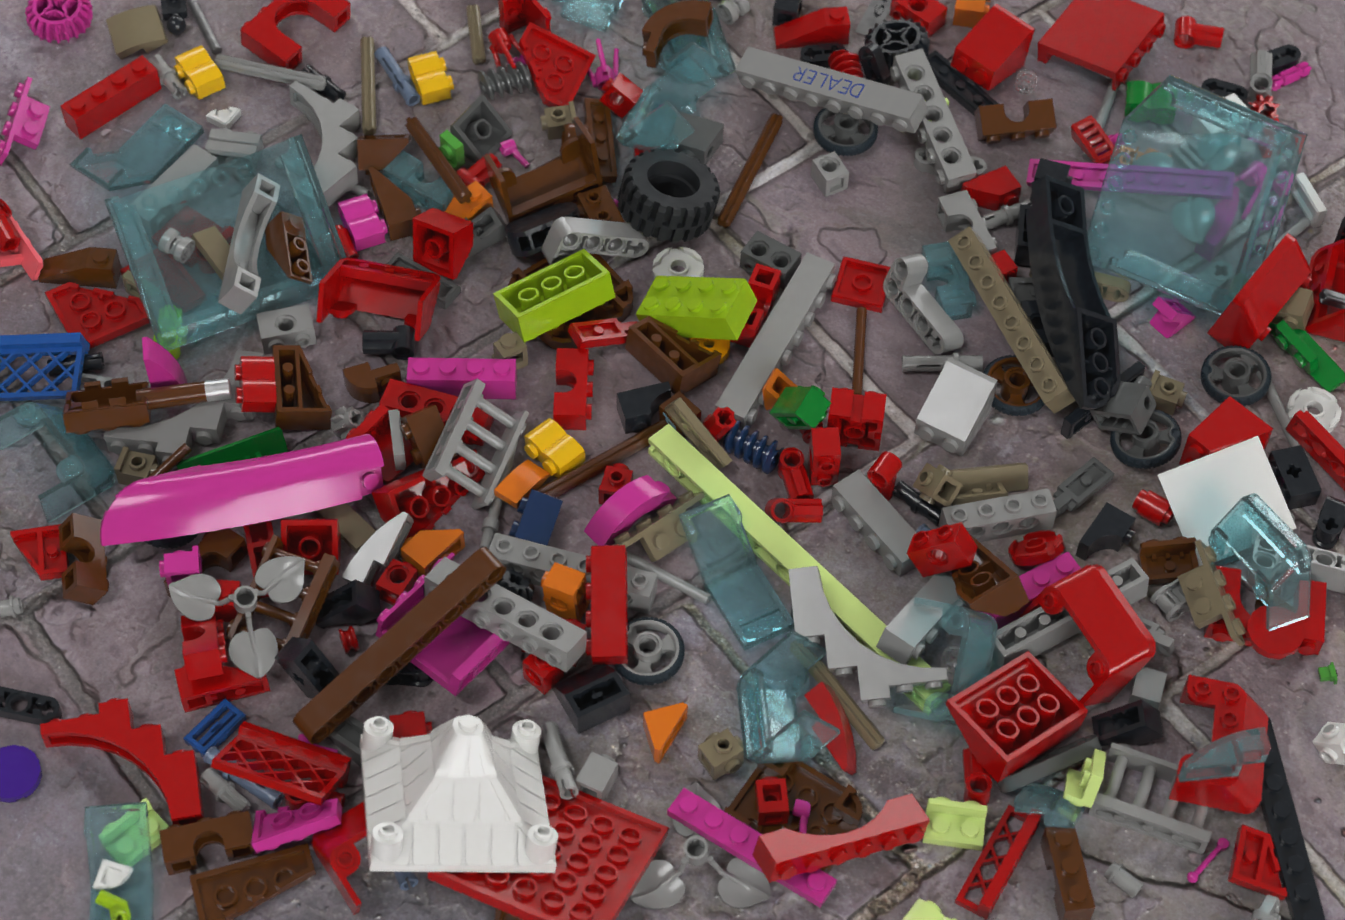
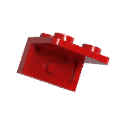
[498,0,551,34]
[345,404,413,484]

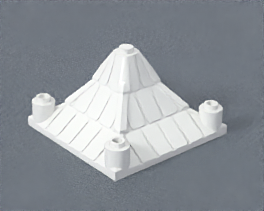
[360,715,558,873]

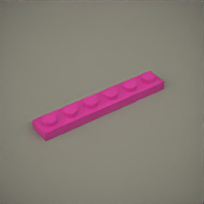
[667,788,837,908]

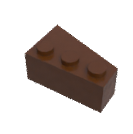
[625,316,722,395]
[272,345,332,430]

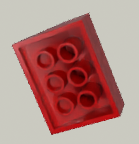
[945,651,1089,783]

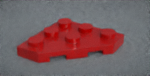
[518,22,596,107]
[45,282,151,349]

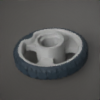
[613,617,685,686]

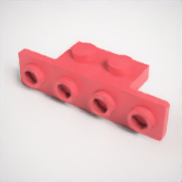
[0,216,43,281]

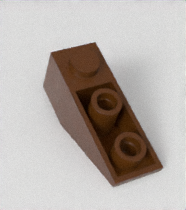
[264,211,313,284]

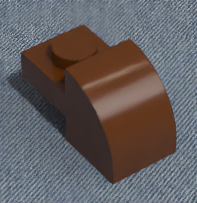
[342,362,402,403]

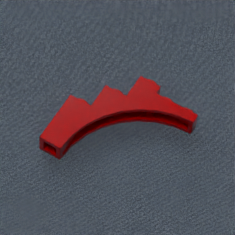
[40,698,204,825]

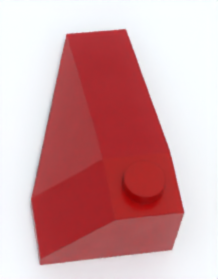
[371,449,485,540]

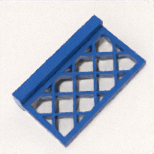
[0,332,90,401]

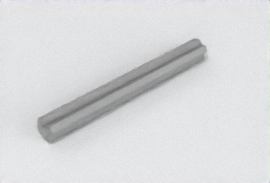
[214,54,327,91]

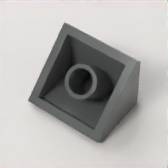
[450,94,513,162]

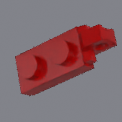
[568,318,637,349]

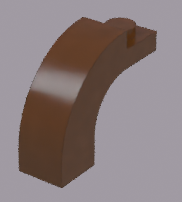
[642,0,714,68]

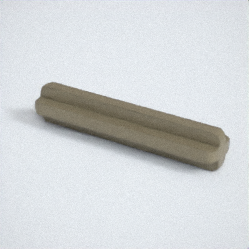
[466,4,486,65]

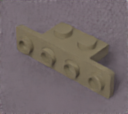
[919,463,1028,506]
[612,490,705,562]
[1177,539,1246,646]

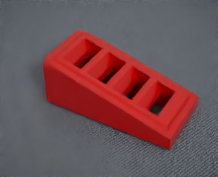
[1071,115,1120,164]

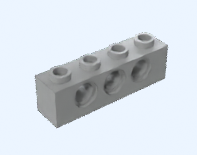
[939,488,1057,542]

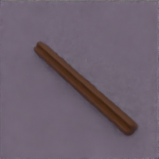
[717,113,783,228]
[405,117,472,204]
[536,420,668,498]

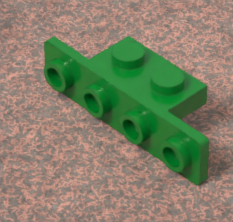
[1268,320,1345,393]
[176,427,288,470]

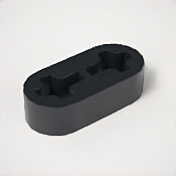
[858,42,891,85]
[800,43,846,68]
[1267,44,1301,76]
[1200,78,1248,104]

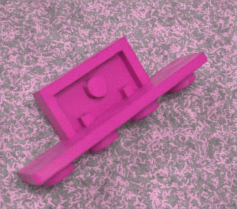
[0,76,50,166]

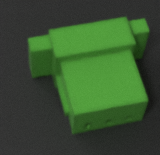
[1318,662,1338,684]

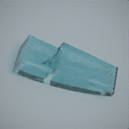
[1178,727,1271,782]

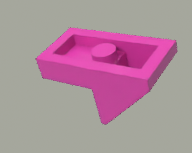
[1150,296,1196,338]

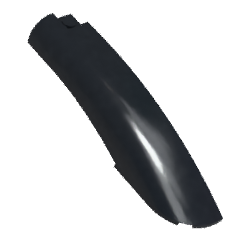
[1026,175,1120,410]

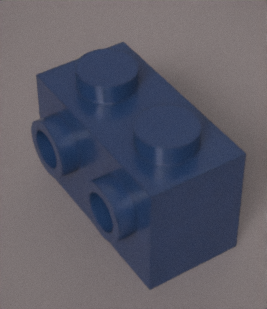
[508,489,563,545]

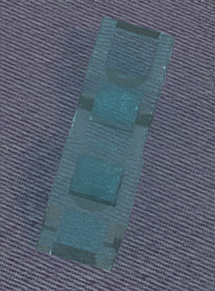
[383,151,454,212]
[921,241,976,321]

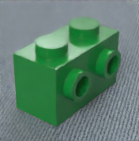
[769,385,831,429]

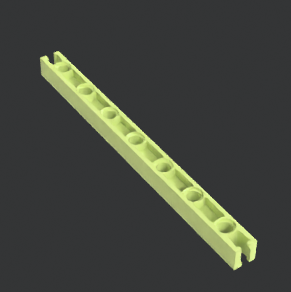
[648,424,951,716]

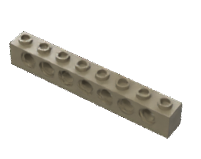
[948,226,1075,414]

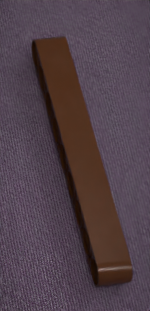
[293,547,506,745]

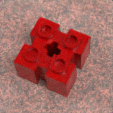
[827,387,887,451]

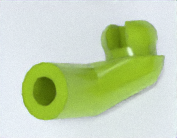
[95,889,131,920]

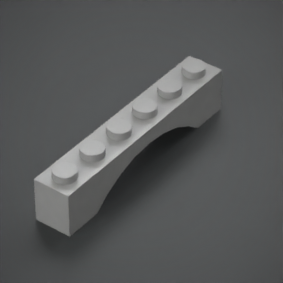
[218,173,281,314]

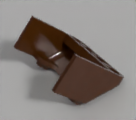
[484,116,603,223]

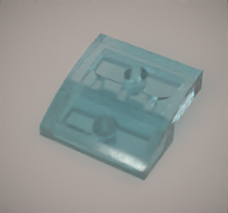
[560,0,623,32]
[1014,783,1085,828]

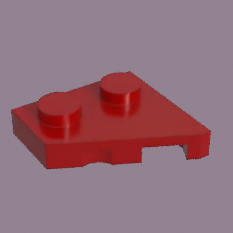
[10,524,69,581]
[1228,824,1287,901]

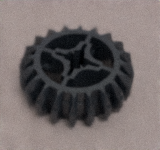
[864,17,930,74]

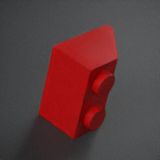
[413,208,473,280]

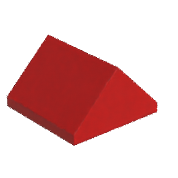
[281,519,342,575]

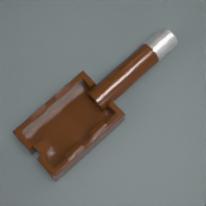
[63,377,232,435]

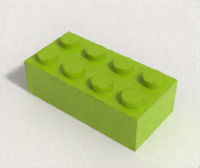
[493,249,615,343]
[635,276,757,340]

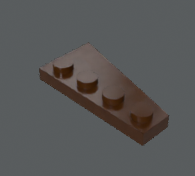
[189,843,316,920]

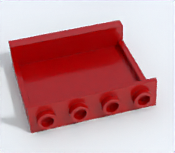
[1037,0,1166,91]

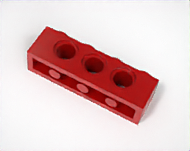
[379,378,494,446]

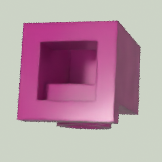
[159,545,203,588]

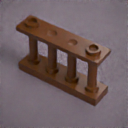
[227,535,340,653]

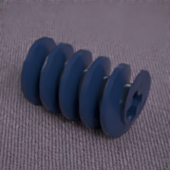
[723,420,784,474]

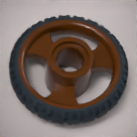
[983,355,1045,416]

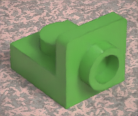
[439,130,465,170]

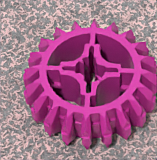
[25,0,93,44]

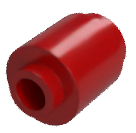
[1132,489,1174,527]

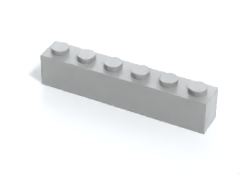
[988,557,1149,668]

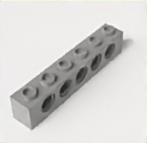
[890,48,977,193]
[489,532,657,614]
[424,557,587,672]

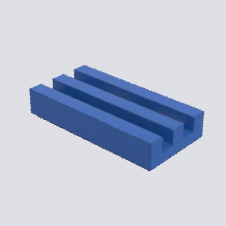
[183,698,247,757]

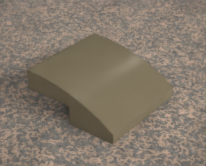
[106,5,168,60]

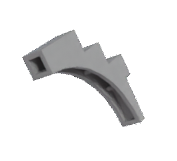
[289,81,360,217]
[104,350,264,469]
[788,566,949,708]

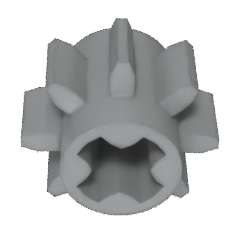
[330,406,364,440]

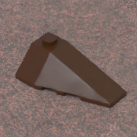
[952,536,1030,617]

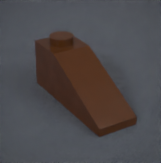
[368,167,421,241]
[38,247,122,289]

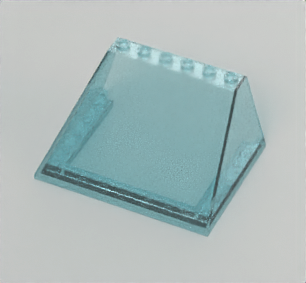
[1087,75,1308,317]
[104,134,347,351]

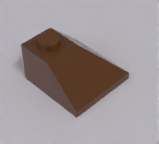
[357,134,411,175]

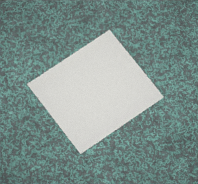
[1158,436,1296,566]

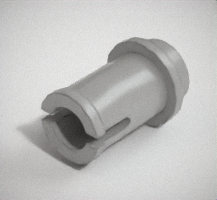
[0,595,23,618]
[1104,862,1144,899]

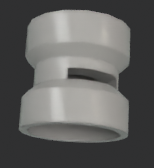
[716,0,750,25]
[158,228,195,263]

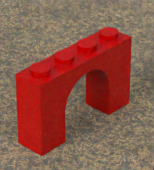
[240,0,350,70]
[1204,566,1327,655]

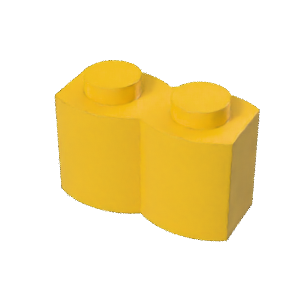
[173,45,226,100]
[407,51,454,105]
[524,418,585,478]

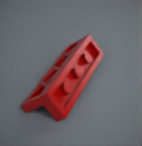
[1285,410,1345,491]
[955,805,1044,920]

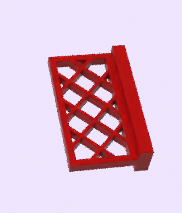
[211,721,352,806]

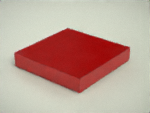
[831,256,891,313]

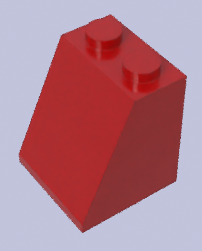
[950,3,1035,91]
[1179,396,1273,466]

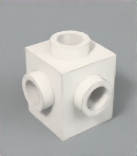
[1312,722,1345,765]

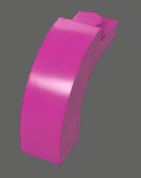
[584,475,677,546]

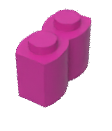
[337,193,388,251]

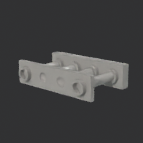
[422,379,529,510]
[1088,742,1211,855]

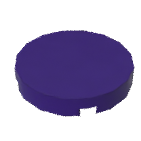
[0,745,42,803]

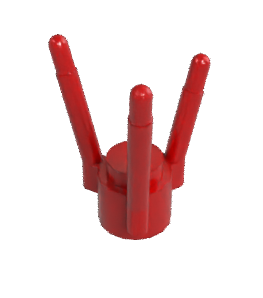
[488,28,522,69]

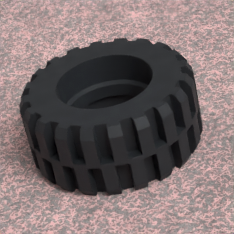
[617,148,720,243]

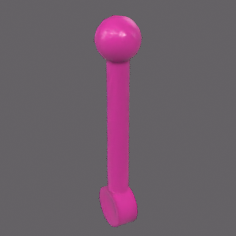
[1187,838,1229,883]

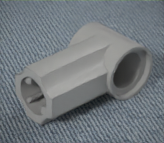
[1249,50,1273,102]

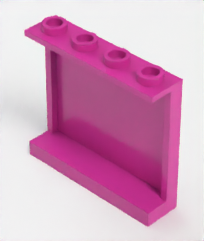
[376,553,510,697]

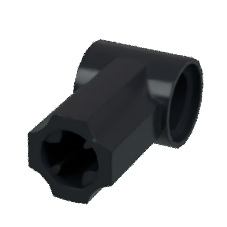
[362,325,416,360]

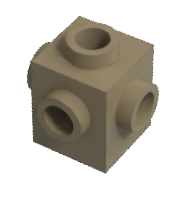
[913,463,963,507]
[698,728,745,781]

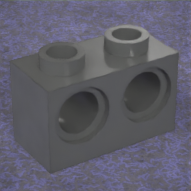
[740,231,802,290]

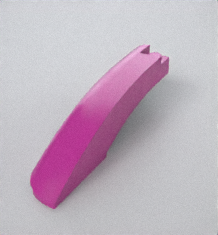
[100,434,384,546]

